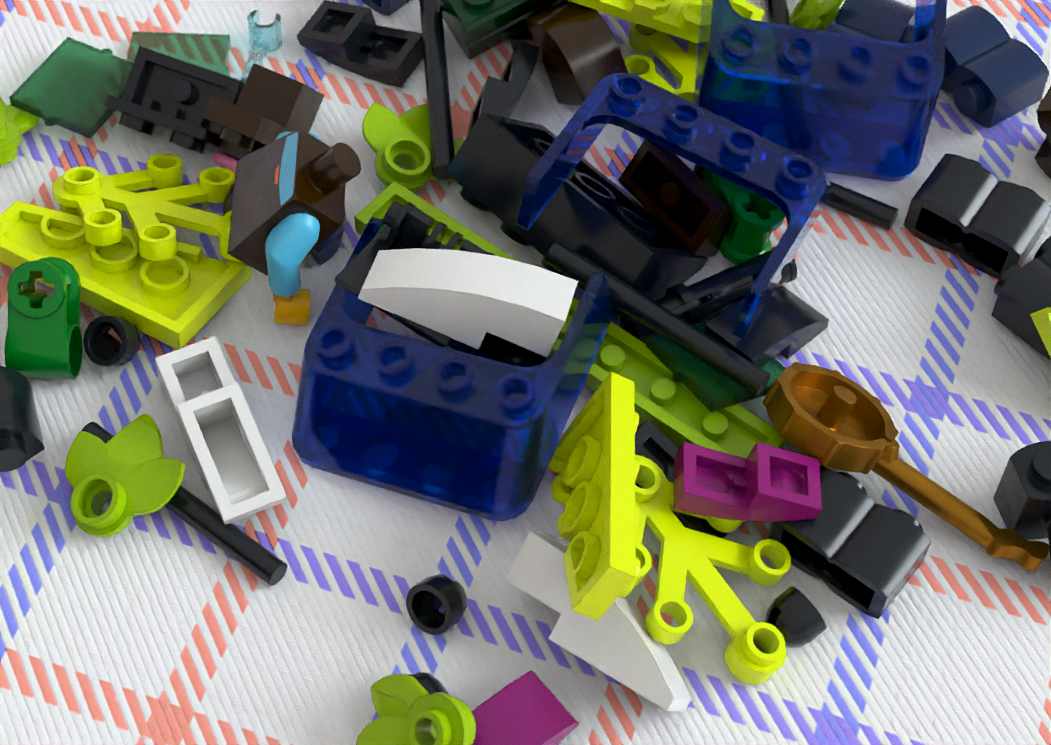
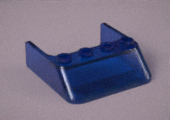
[691,0,947,181]
[516,73,831,340]
[292,217,613,521]

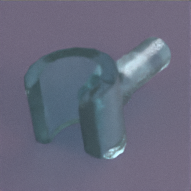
[240,10,282,83]

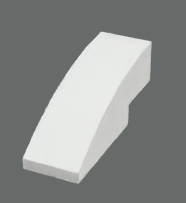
[357,248,578,357]
[155,336,287,525]
[504,531,692,711]

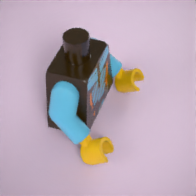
[227,130,361,326]

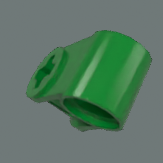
[693,154,786,265]
[4,257,83,379]

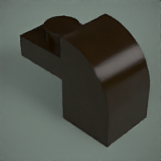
[509,0,632,107]
[202,63,324,159]

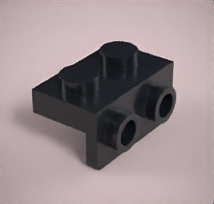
[104,46,245,154]

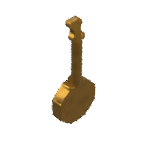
[762,362,1050,571]

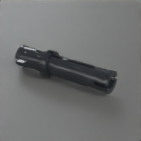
[620,245,797,345]

